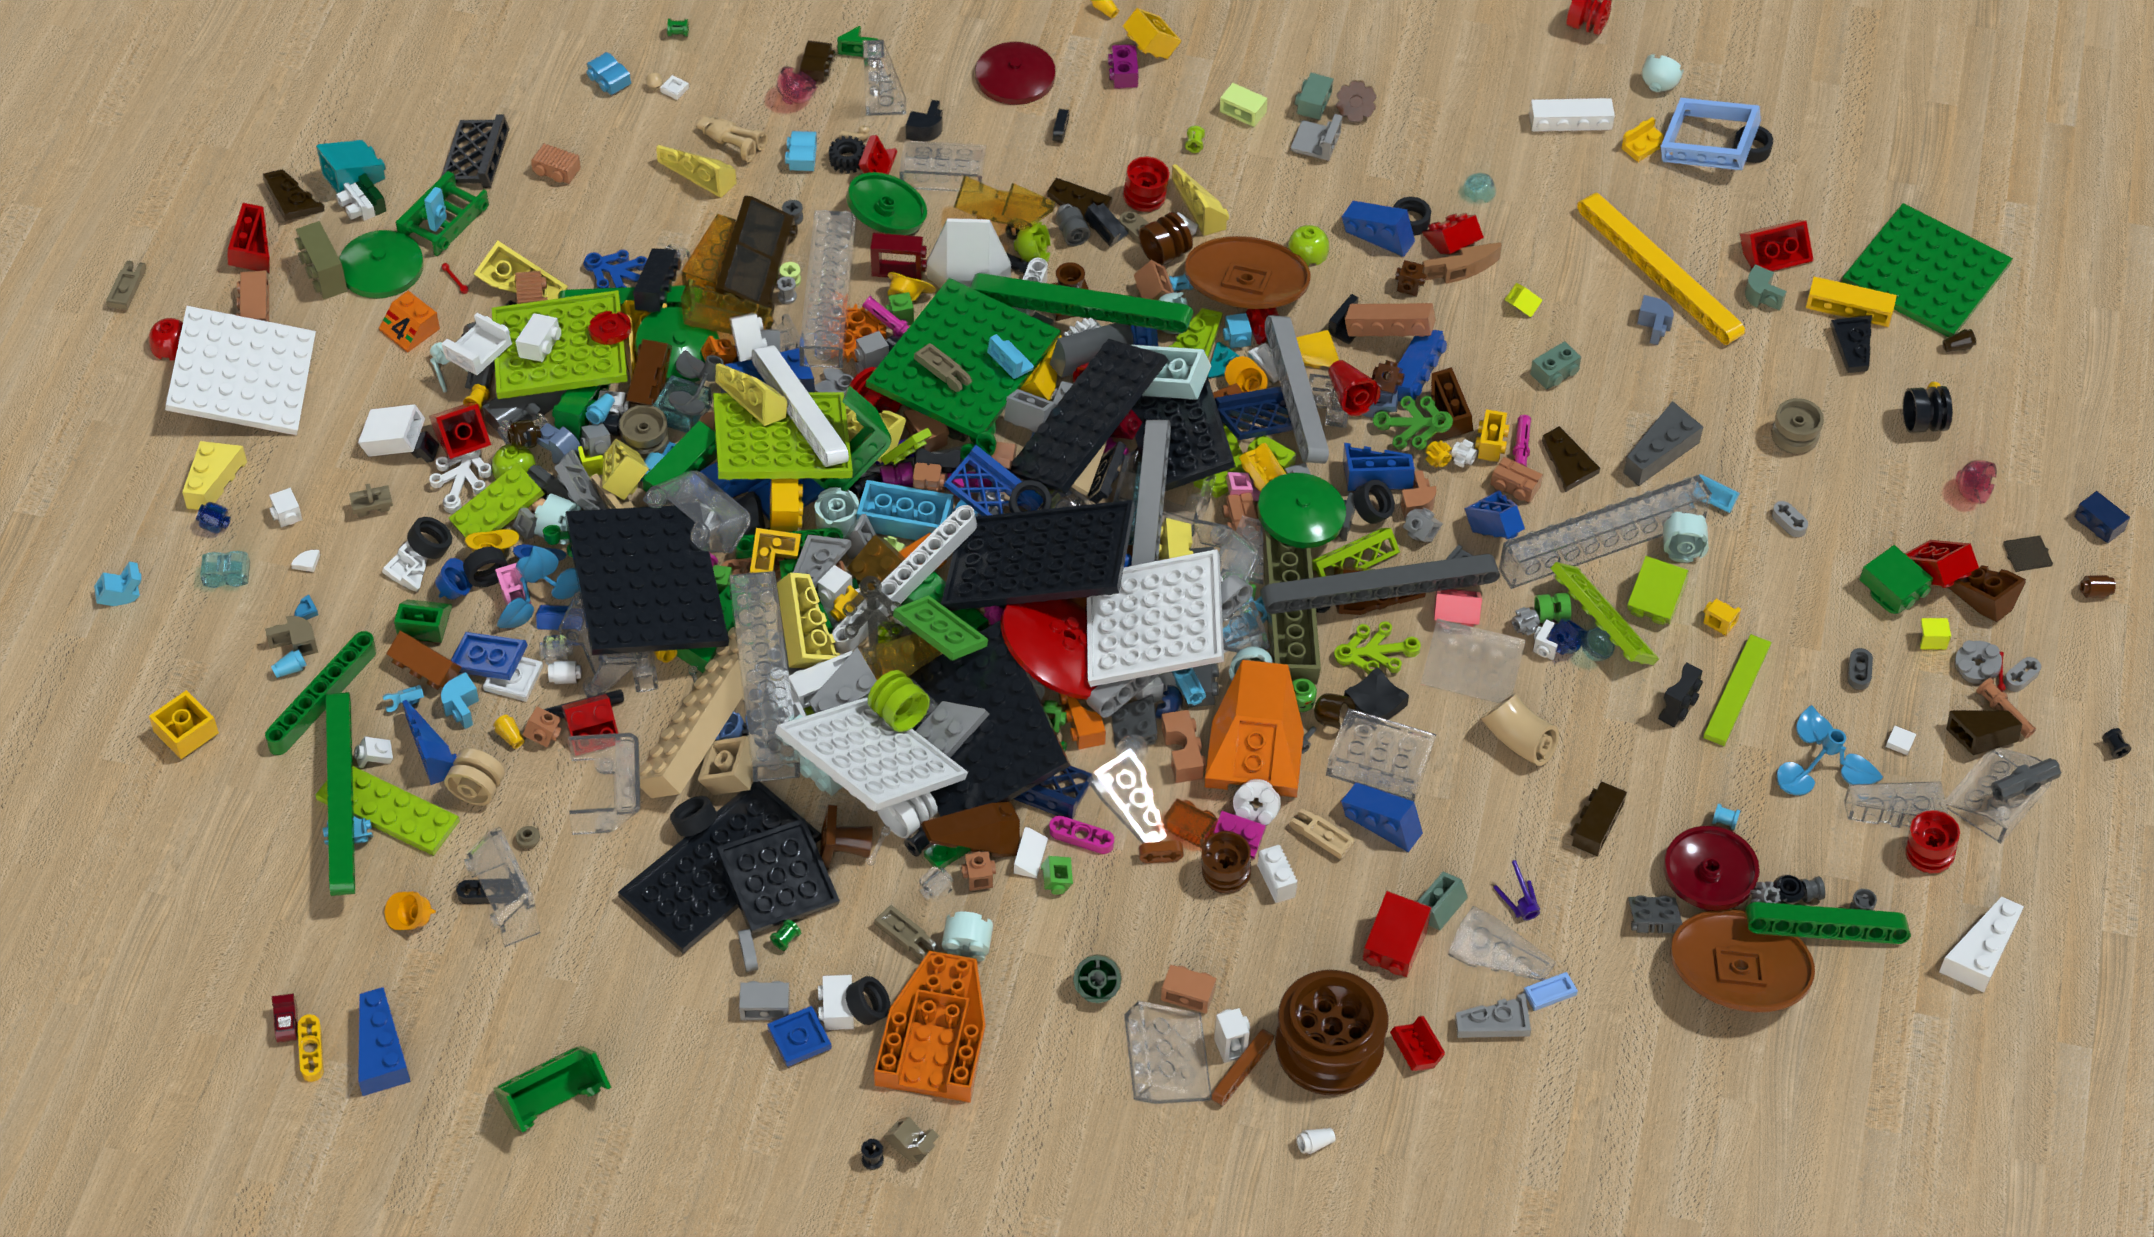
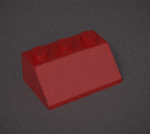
[1740,220,1814,271]

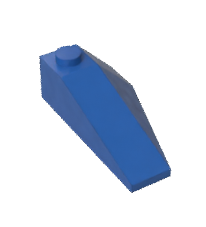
[402,700,457,785]

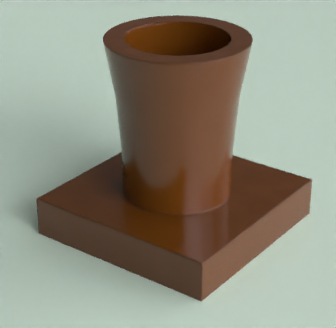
[1051,262,1089,321]
[820,805,873,870]

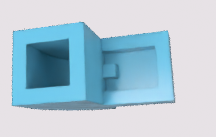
[94,562,141,606]
[441,672,479,729]

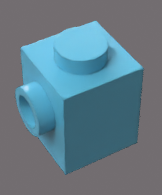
[1223,313,1252,349]

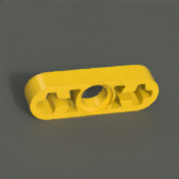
[298,1014,324,1082]

